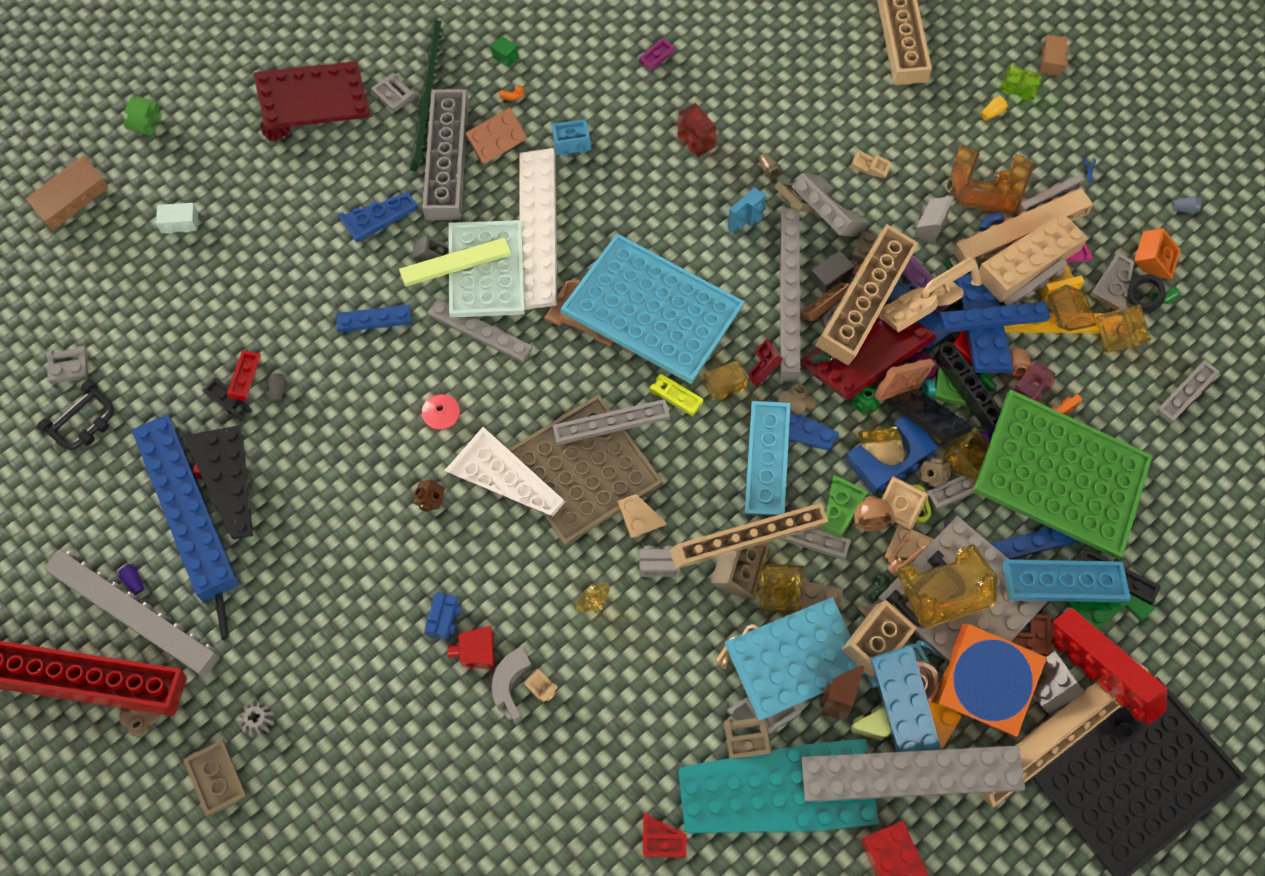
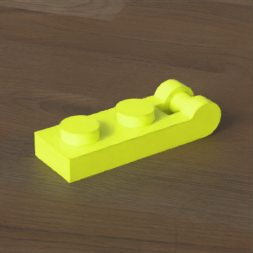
[649,374,703,417]

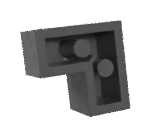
[1033,651,1085,715]

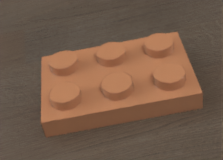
[464,107,528,165]
[874,359,935,401]

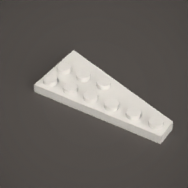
[445,427,566,516]

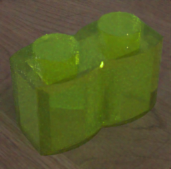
[1000,66,1042,99]

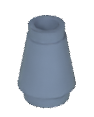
[1172,196,1201,214]

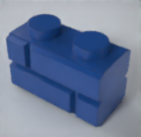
[424,592,462,641]

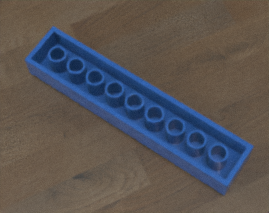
[132,414,240,602]

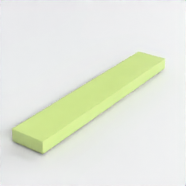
[399,238,511,287]

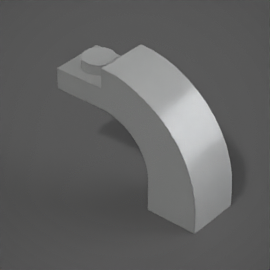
[492,646,533,724]

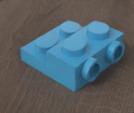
[551,119,591,156]
[728,187,767,233]

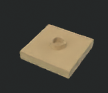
[882,476,929,530]

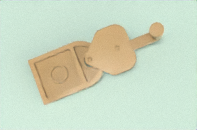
[879,257,982,332]

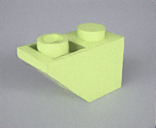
[850,705,892,741]

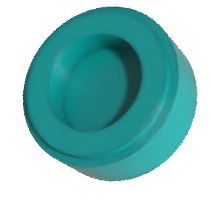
[922,379,936,398]

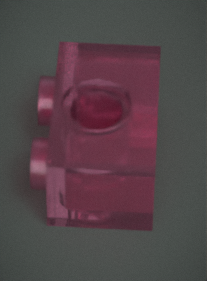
[1013,360,1056,402]

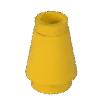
[980,96,1008,121]

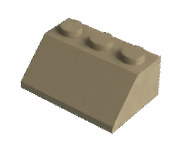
[711,529,770,600]

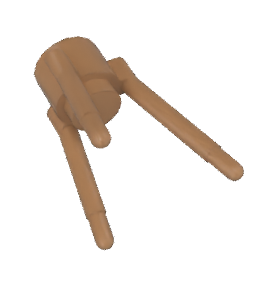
[886,531,928,578]

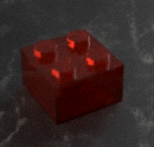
[677,103,716,157]

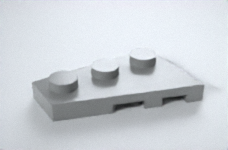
[1090,253,1134,314]

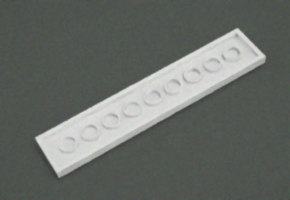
[520,148,557,310]

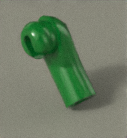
[1151,287,1180,304]
[979,373,997,392]

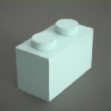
[156,203,198,234]

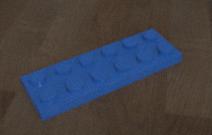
[955,274,1013,373]

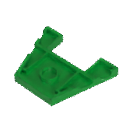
[1067,594,1155,630]

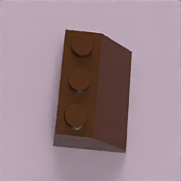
[819,665,864,721]

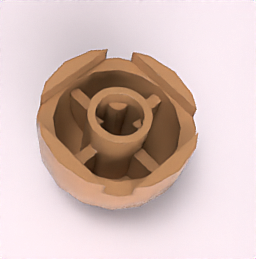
[854,496,895,532]

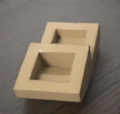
[850,150,892,178]

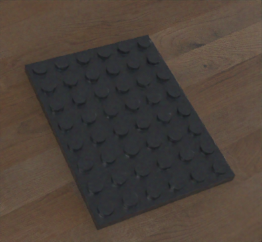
[1031,677,1248,876]

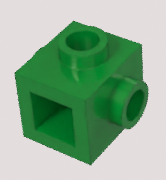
[851,385,880,416]

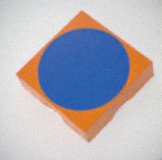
[932,624,1047,737]

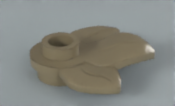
[778,384,816,415]
[119,709,160,737]

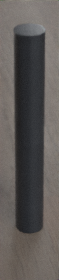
[215,593,229,639]

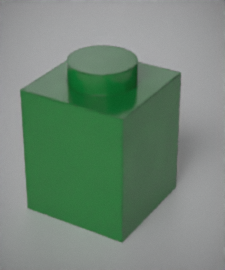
[491,36,519,67]

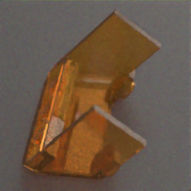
[951,144,1035,214]

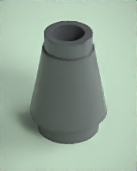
[268,373,287,402]

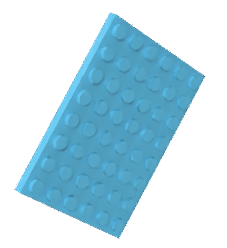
[560,234,745,384]

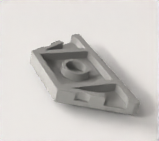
[727,697,801,734]

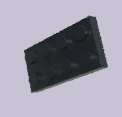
[888,388,972,443]

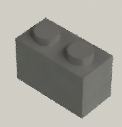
[810,251,854,294]

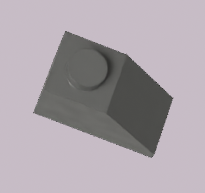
[412,235,449,262]

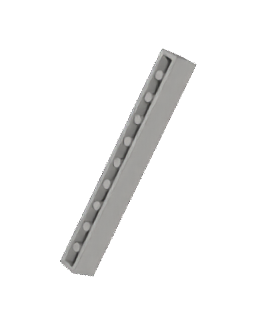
[779,208,800,382]
[43,549,220,679]

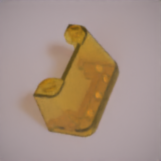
[898,544,998,628]

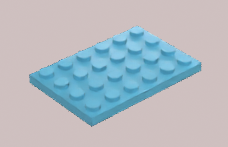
[724,597,867,721]

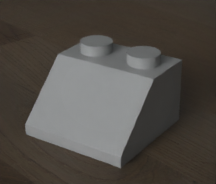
[913,196,954,245]

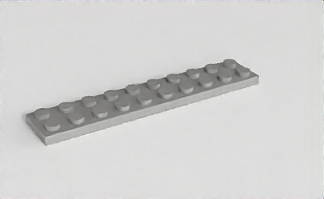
[802,746,1025,802]

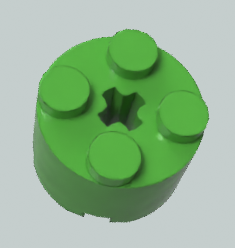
[124,96,162,136]

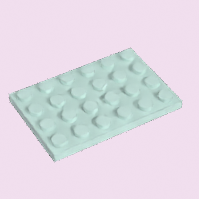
[449,220,524,317]

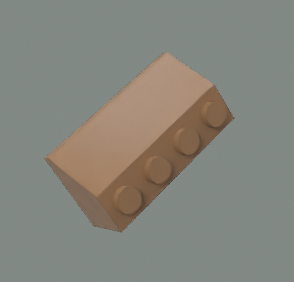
[26,155,109,231]

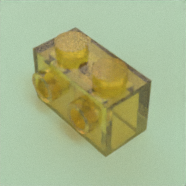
[703,360,748,401]

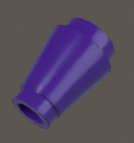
[118,564,145,595]

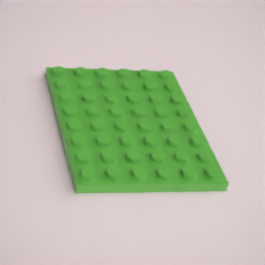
[973,390,1153,559]

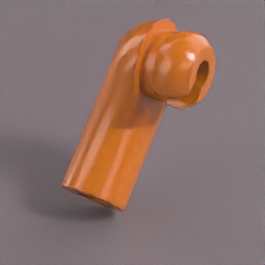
[499,85,525,102]

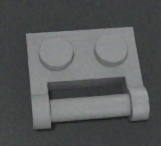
[371,73,418,113]
[46,346,88,384]

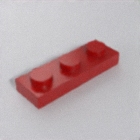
[227,350,261,401]

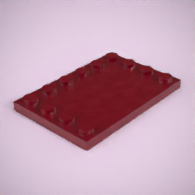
[253,61,370,130]
[800,302,936,401]

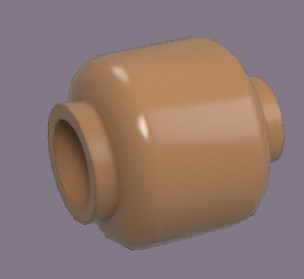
[1009,348,1031,377]

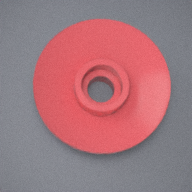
[422,394,460,430]

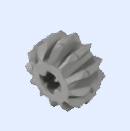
[238,701,275,737]

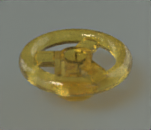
[576,583,610,613]

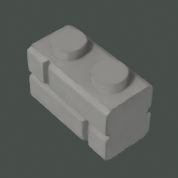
[640,546,680,577]

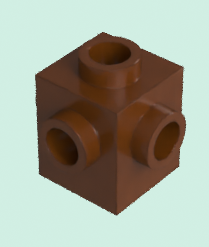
[413,480,446,512]

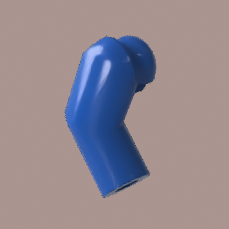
[980,211,1005,232]

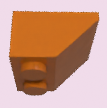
[1135,228,1181,280]

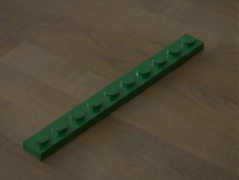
[410,19,443,172]

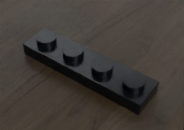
[1079,548,1161,605]

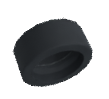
[1128,274,1166,312]

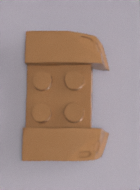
[544,280,613,346]

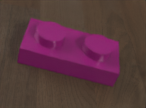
[639,38,675,71]

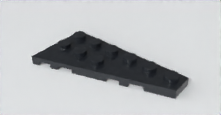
[183,425,253,540]

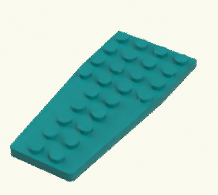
[678,739,879,834]

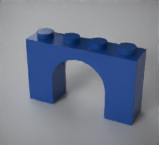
[846,416,939,495]

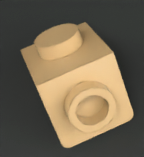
[522,668,558,702]

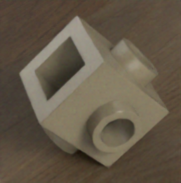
[920,457,951,487]

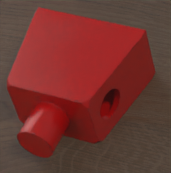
[447,626,495,669]

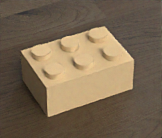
[841,600,916,678]

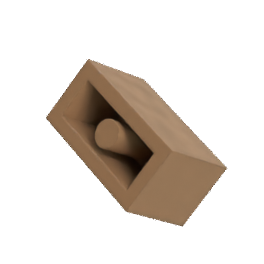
[1040,35,1070,76]

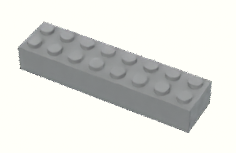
[423,89,469,220]

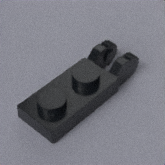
[202,377,253,422]

